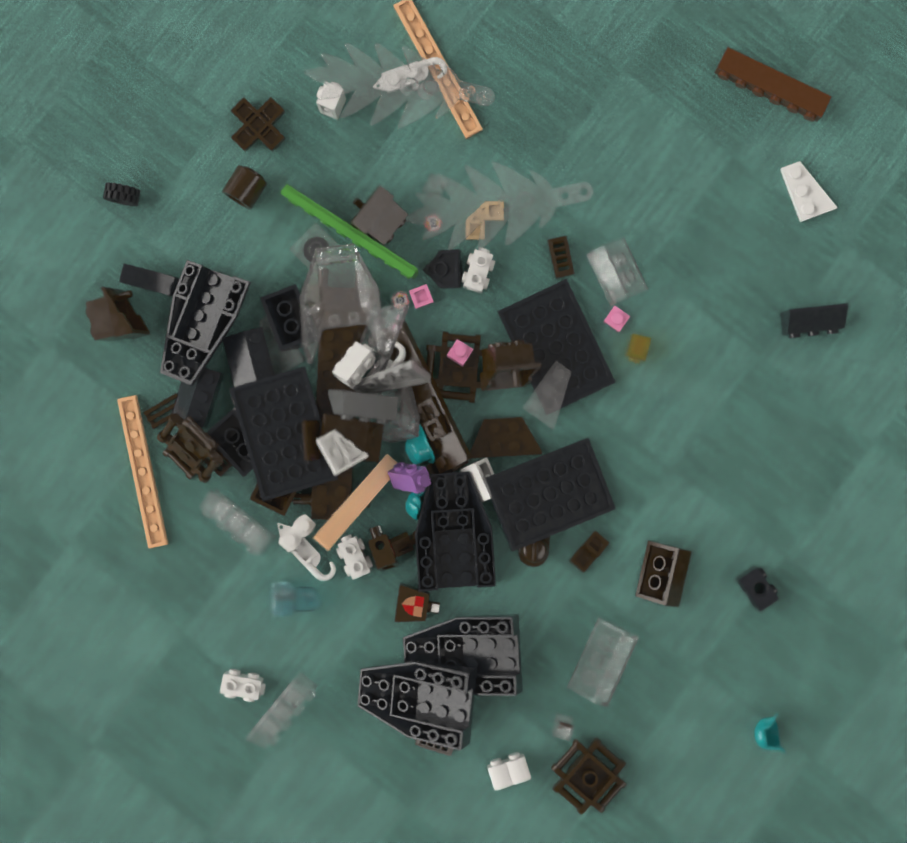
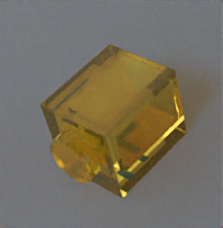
[625,333,651,364]

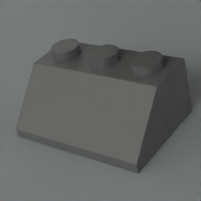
[328,390,398,424]

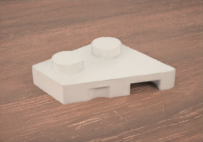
[316,430,368,475]

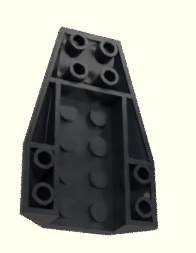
[160,260,251,386]

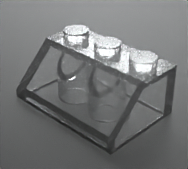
[586,238,648,306]

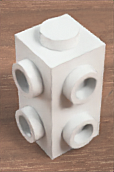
[461,248,495,294]
[332,342,376,389]
[336,534,373,580]
[220,669,266,702]

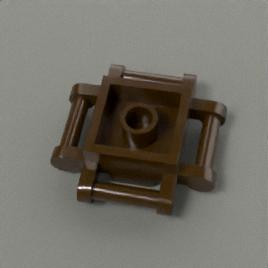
[426,331,482,403]
[157,413,223,483]
[550,737,628,815]

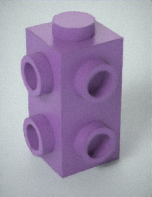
[387,462,431,494]

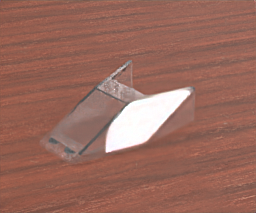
[300,243,387,364]

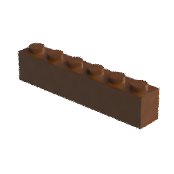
[714,47,832,122]

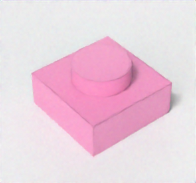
[409,284,434,309]
[603,306,630,333]
[447,339,474,367]

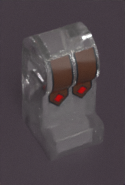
[551,713,574,742]

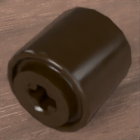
[222,165,267,210]

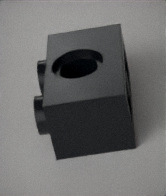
[735,565,779,612]

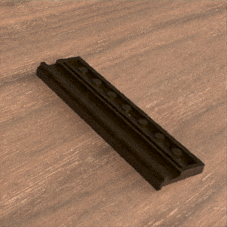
[373,319,472,473]

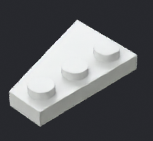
[780,161,838,222]

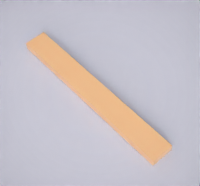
[393,0,483,139]
[117,395,168,549]

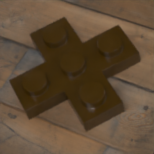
[231,97,285,152]

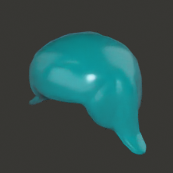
[405,489,426,520]
[754,713,786,753]

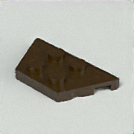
[470,417,542,458]

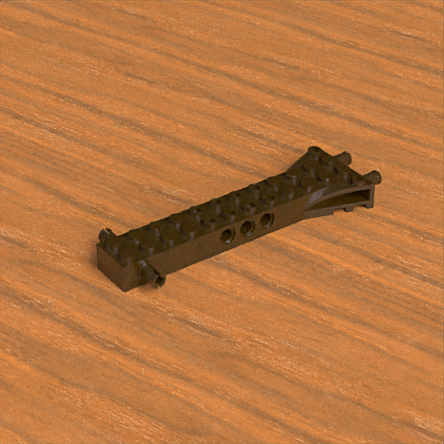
[293,268,380,520]

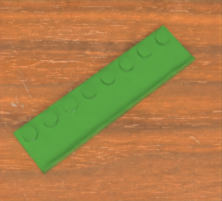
[281,184,419,279]

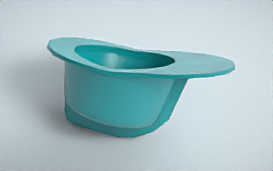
[405,421,435,465]

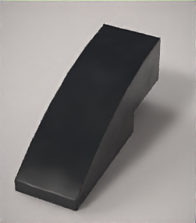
[119,263,180,297]

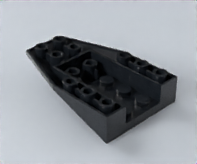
[415,471,496,592]
[403,614,523,696]
[357,661,477,751]

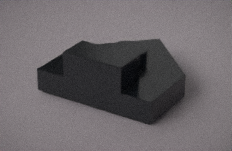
[422,249,463,289]

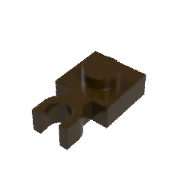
[389,530,416,557]

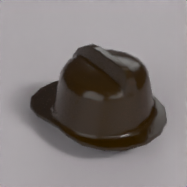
[518,536,550,567]

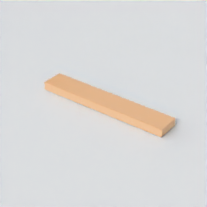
[313,454,398,550]

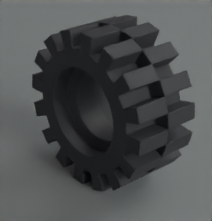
[103,182,140,206]

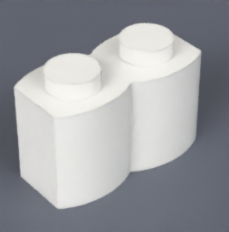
[278,514,316,552]
[487,752,532,791]

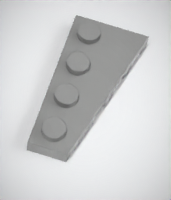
[353,360,431,394]

